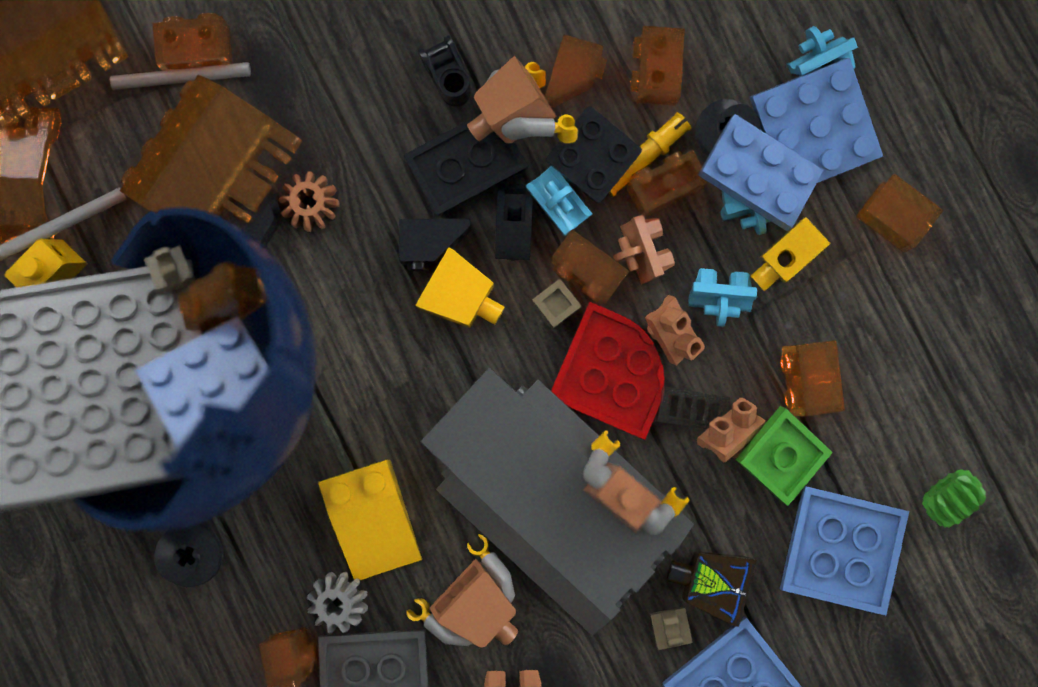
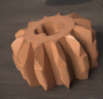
[279,172,339,232]

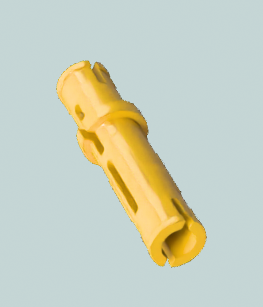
[609,112,692,197]

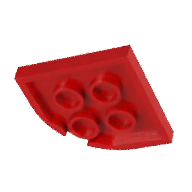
[551,301,664,440]

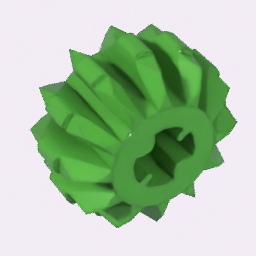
[922,469,986,528]

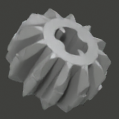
[307,572,368,633]

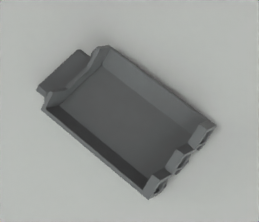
[420,367,694,636]

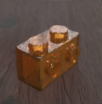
[153,13,232,71]
[630,26,685,106]
[626,150,708,218]
[550,229,629,303]
[177,262,267,331]
[781,340,845,416]
[259,627,318,687]

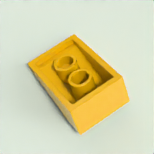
[318,459,422,580]

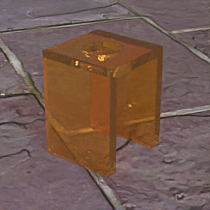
[857,174,944,253]

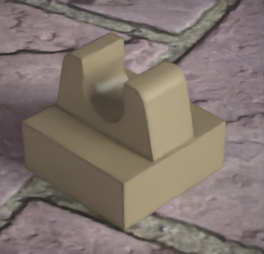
[145,246,194,296]
[532,279,581,329]
[649,606,693,650]

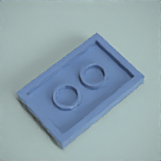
[698,114,823,231]

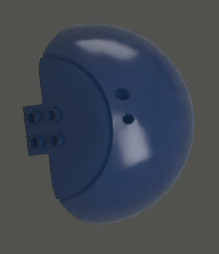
[71,207,316,531]

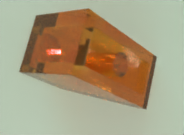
[545,34,608,109]

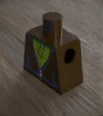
[667,551,756,627]

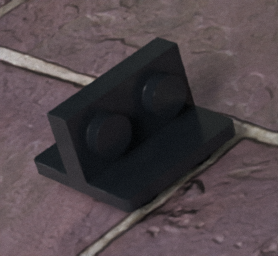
[546,106,642,203]

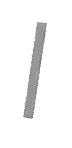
[110,62,251,90]
[0,187,126,261]

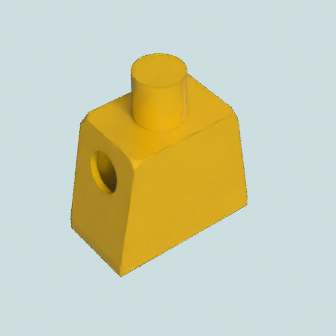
[750,217,831,291]
[4,238,88,288]
[415,247,505,328]

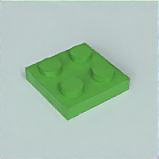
[735,406,833,506]

